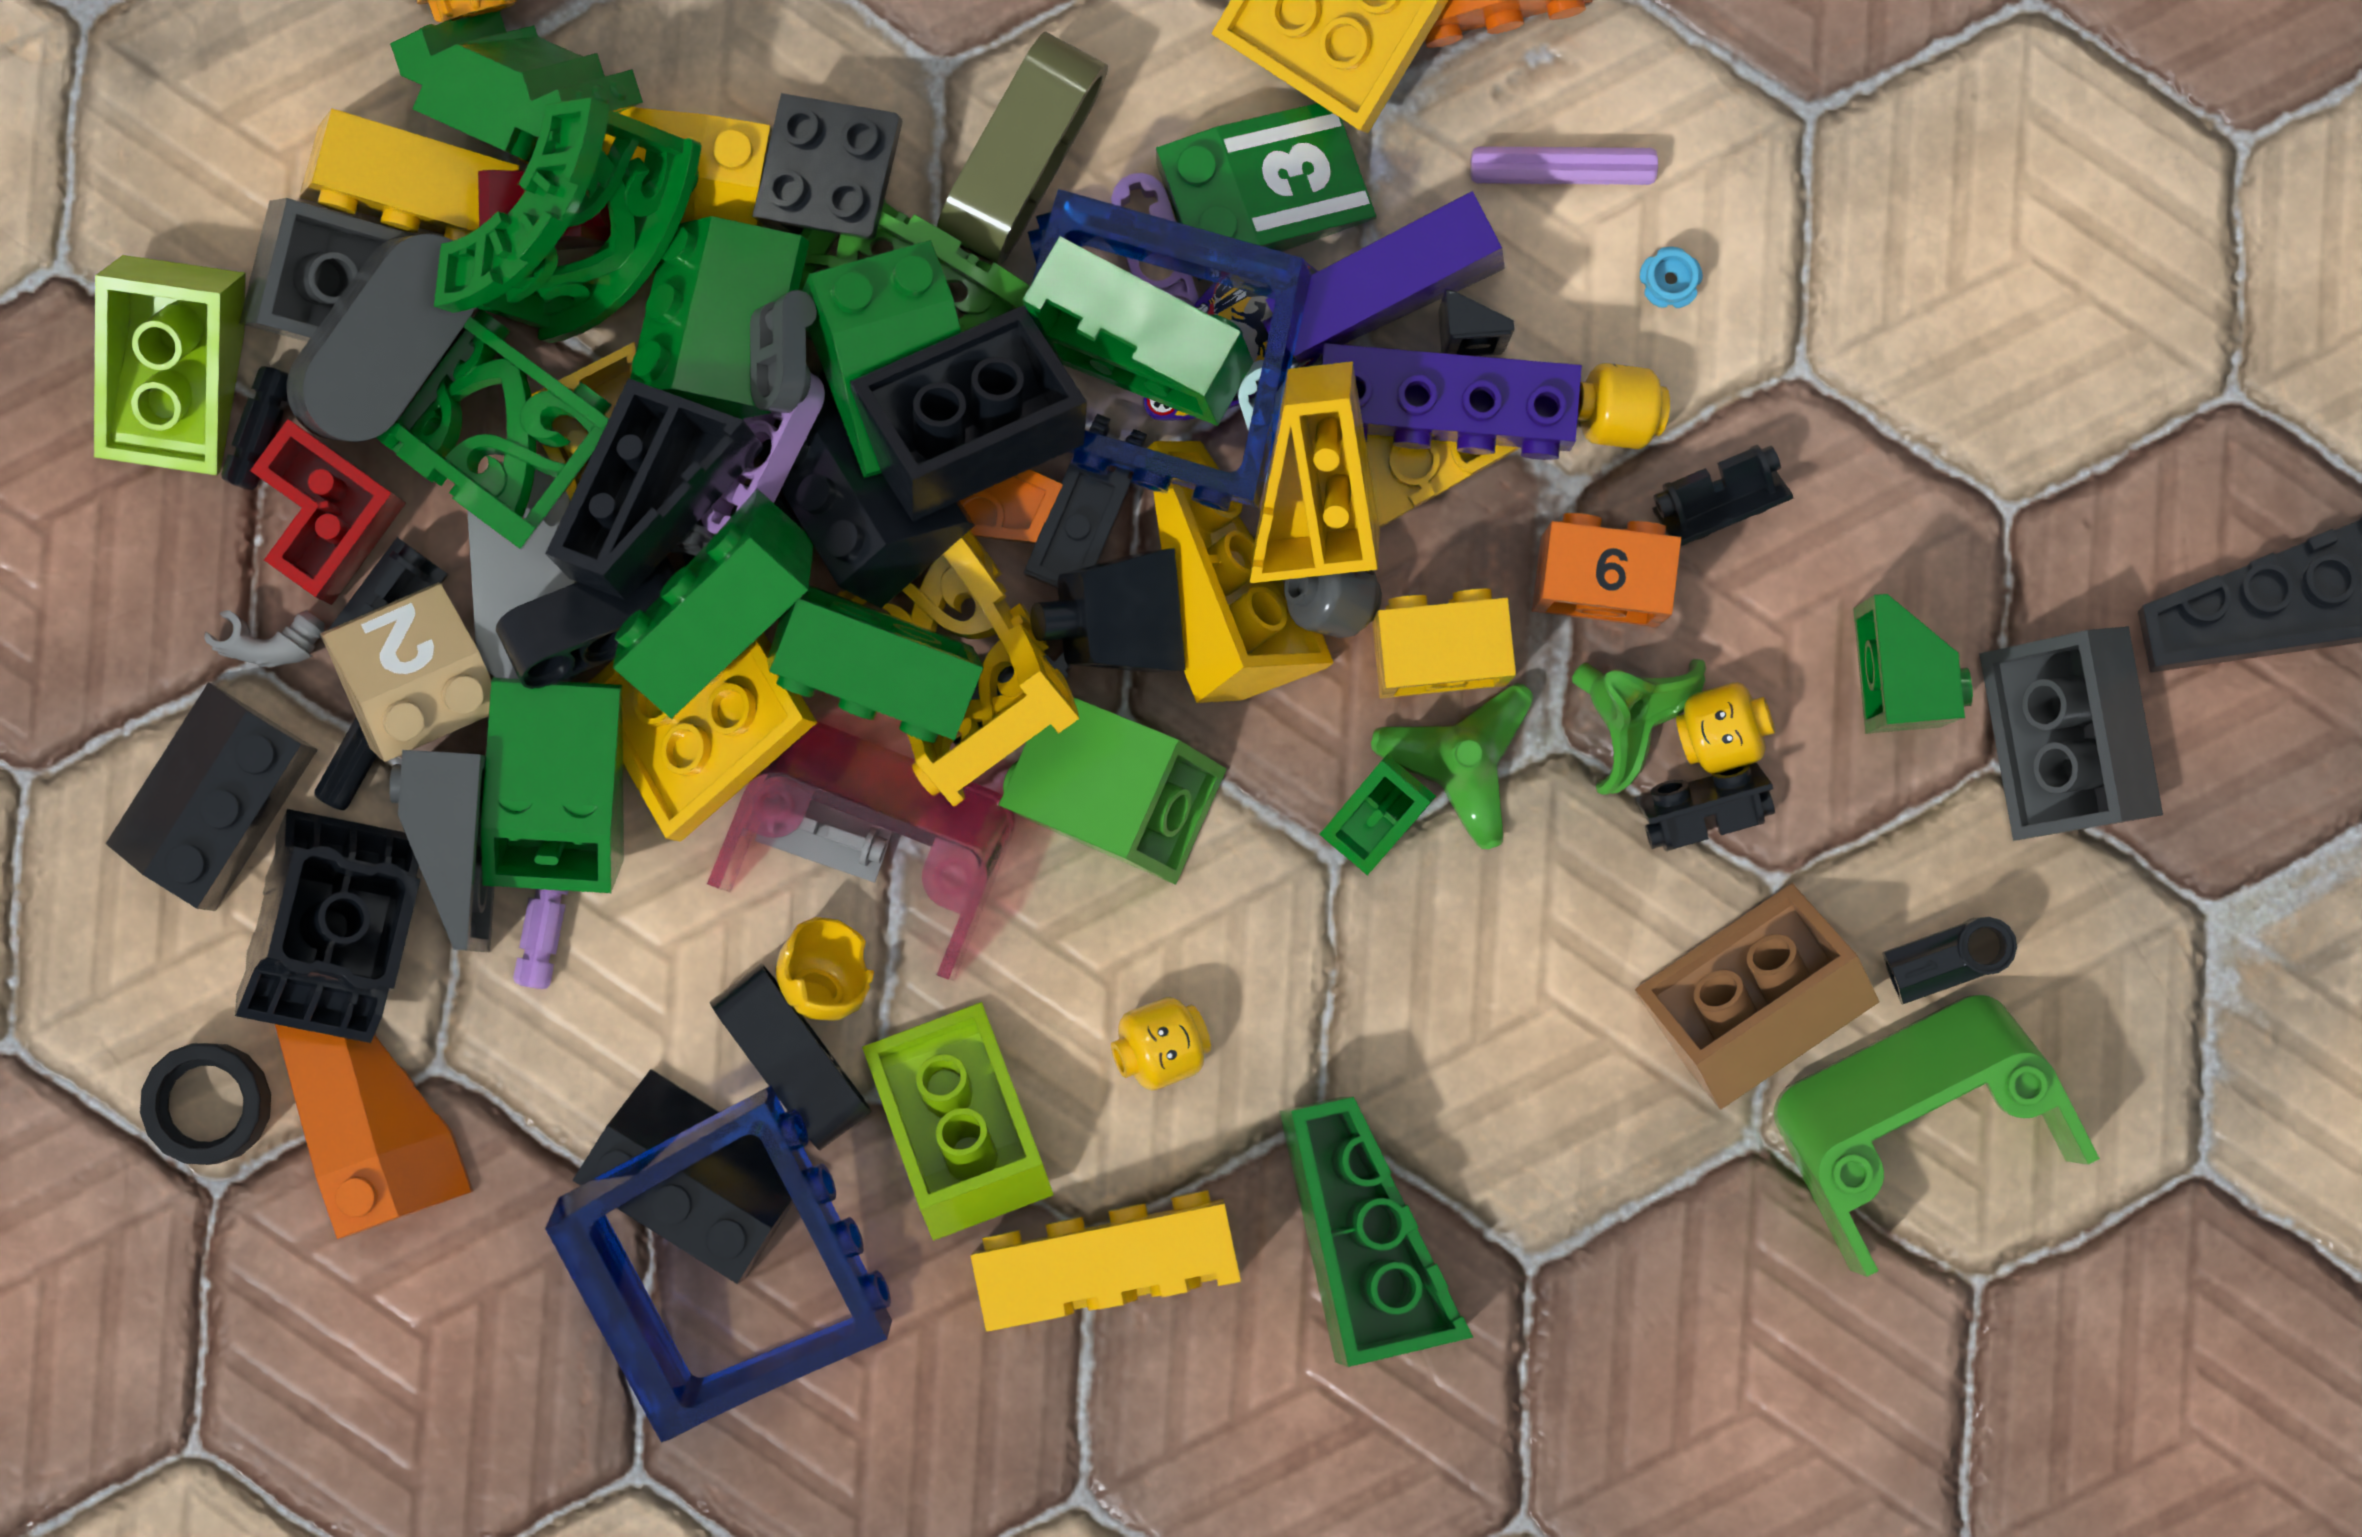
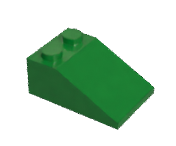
[802,240,961,478]

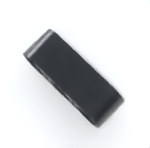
[495,556,675,689]
[710,963,872,1151]

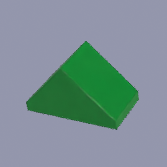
[1319,754,1436,876]

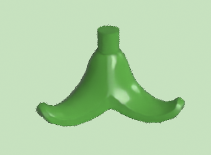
[1572,659,1706,795]
[1371,683,1533,849]

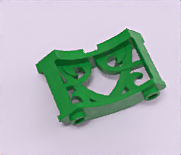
[434,97,702,343]
[376,309,612,549]

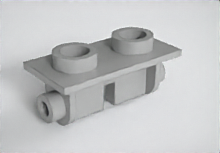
[755,781,896,883]

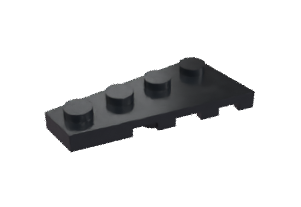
[2138,517,2362,673]

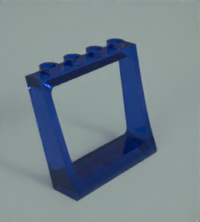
[1024,189,1312,511]
[545,1085,892,1443]

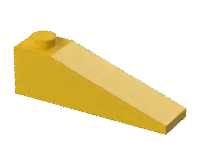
[518,107,772,227]
[1147,441,1334,703]

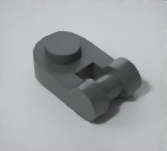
[750,290,817,413]

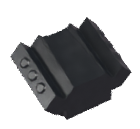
[235,809,421,1043]

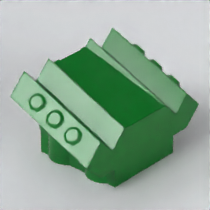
[390,11,643,162]

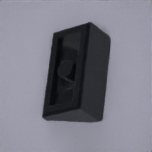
[1438,289,1514,356]

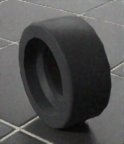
[140,1043,271,1165]

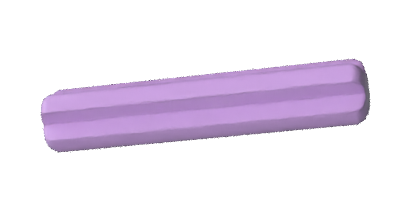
[1470,146,1658,185]

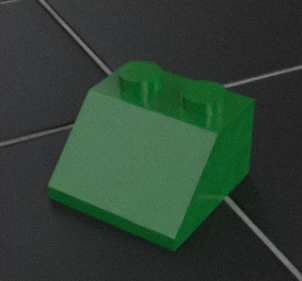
[1853,594,1973,734]

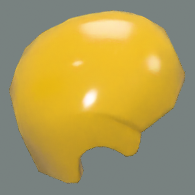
[776,917,874,1021]

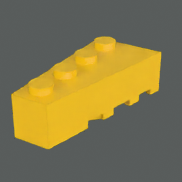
[970,1190,1241,1332]

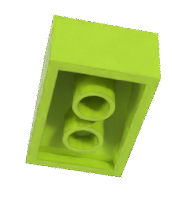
[94,255,246,476]
[862,1002,1054,1241]

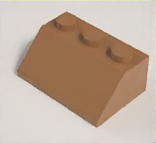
[1634,883,1880,1110]

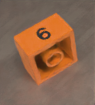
[1532,513,1681,627]

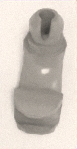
[204,610,325,668]

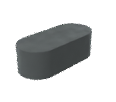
[287,234,475,442]

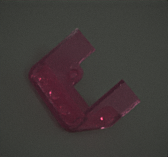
[707,721,1016,981]

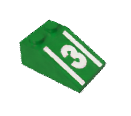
[1156,103,1377,281]

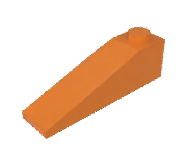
[275,1024,474,1239]

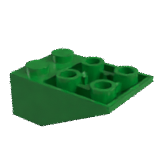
[481,677,624,893]

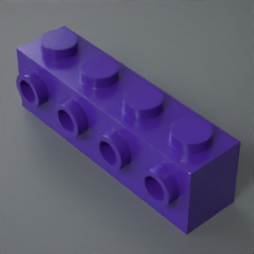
[1322,343,1582,460]

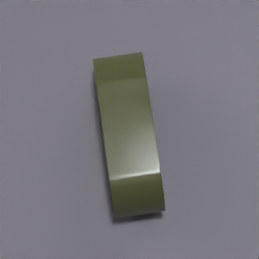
[937,31,1108,265]

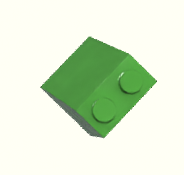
[999,697,1227,885]

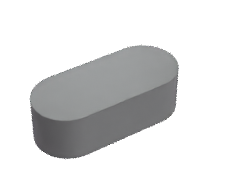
[467,461,578,682]

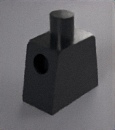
[1030,548,1186,672]

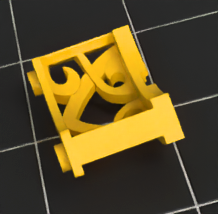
[836,530,1080,807]

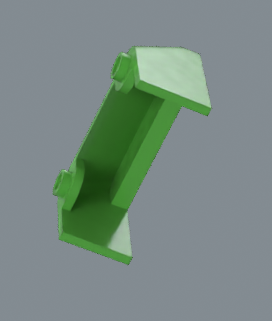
[1774,995,2100,1277]

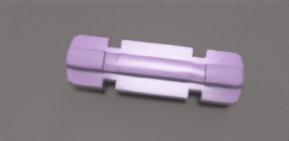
[513,889,568,989]

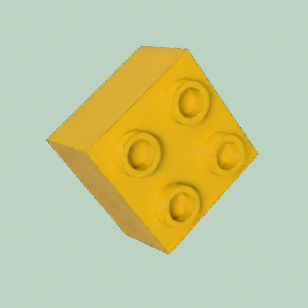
[1372,589,1516,699]

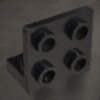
[752,93,903,240]

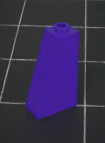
[1262,191,1505,365]

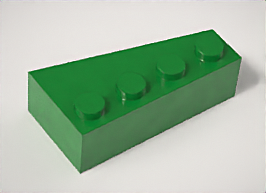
[1279,1097,1474,1367]

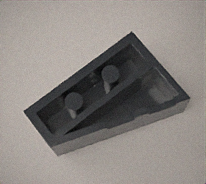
[545,378,764,600]

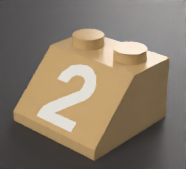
[320,582,491,762]

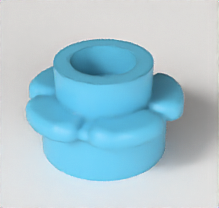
[1639,247,1703,308]

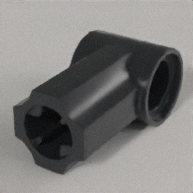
[1882,917,2017,1005]

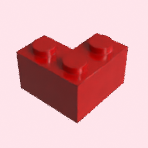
[250,419,406,605]

